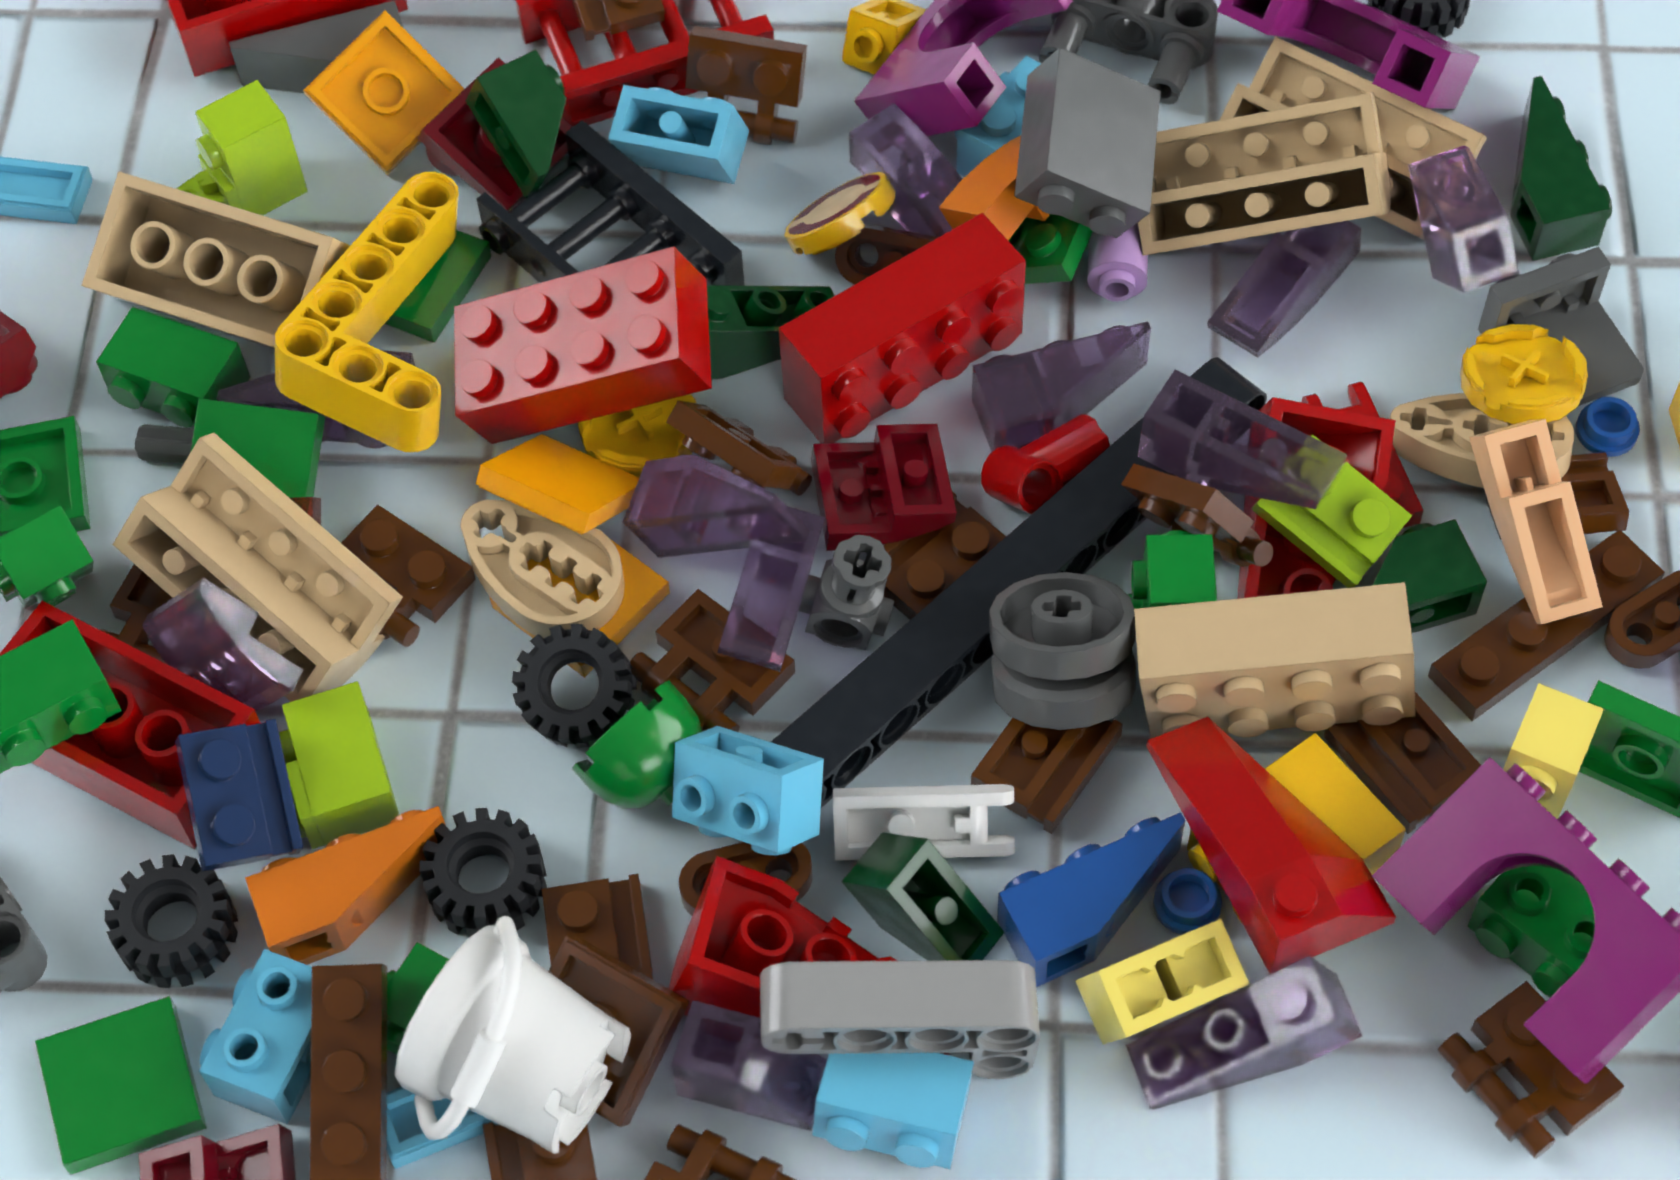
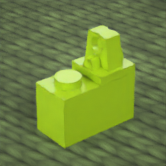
[176,80,308,216]
[279,681,400,849]

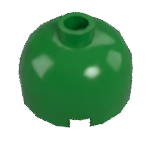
[572,680,702,809]

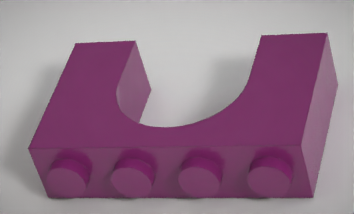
[854,0,1073,144]
[1217,0,1480,109]
[1372,757,1680,1084]

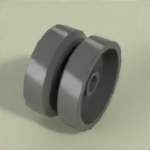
[989,572,1136,730]

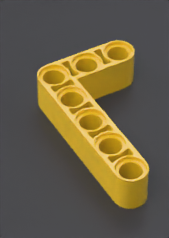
[275,172,459,452]

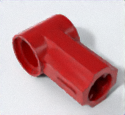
[981,414,1110,514]

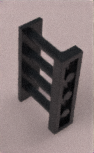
[477,120,745,286]

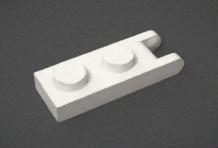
[833,784,1015,861]

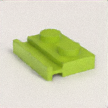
[1251,434,1412,588]

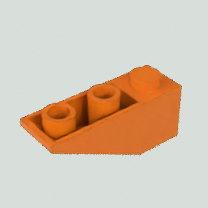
[245,806,445,965]

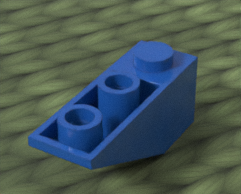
[997,812,1185,987]

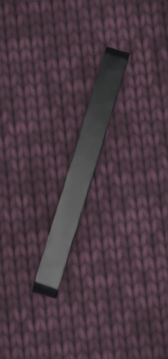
[771,357,1267,808]

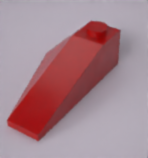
[1237,397,1396,599]
[1146,716,1396,975]
[668,856,950,1055]

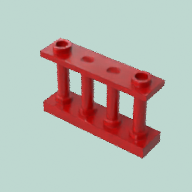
[516,0,774,127]

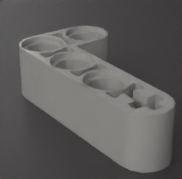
[760,960,1040,1079]

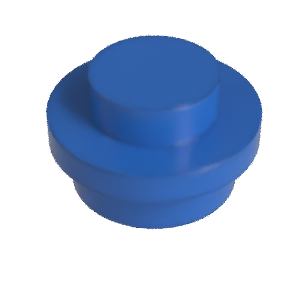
[1575,397,1640,457]
[1153,868,1222,935]

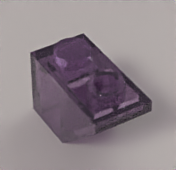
[1408,145,1519,293]
[671,1000,827,1131]

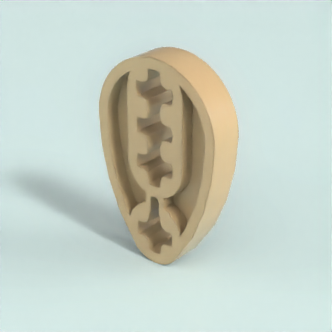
[1390,393,1574,488]
[461,499,625,638]

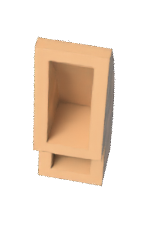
[1469,419,1603,624]

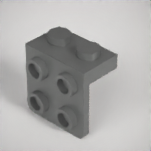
[1478,247,1644,406]

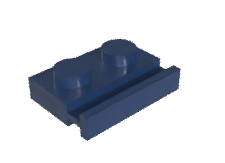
[175,719,303,872]

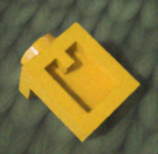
[842,0,927,75]

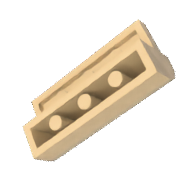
[1219,37,1487,241]
[1138,92,1390,256]
[112,433,403,702]

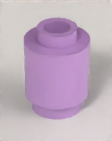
[1087,223,1148,301]

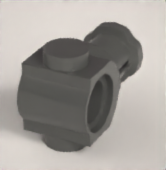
[798,535,894,650]

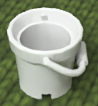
[395,916,631,1154]

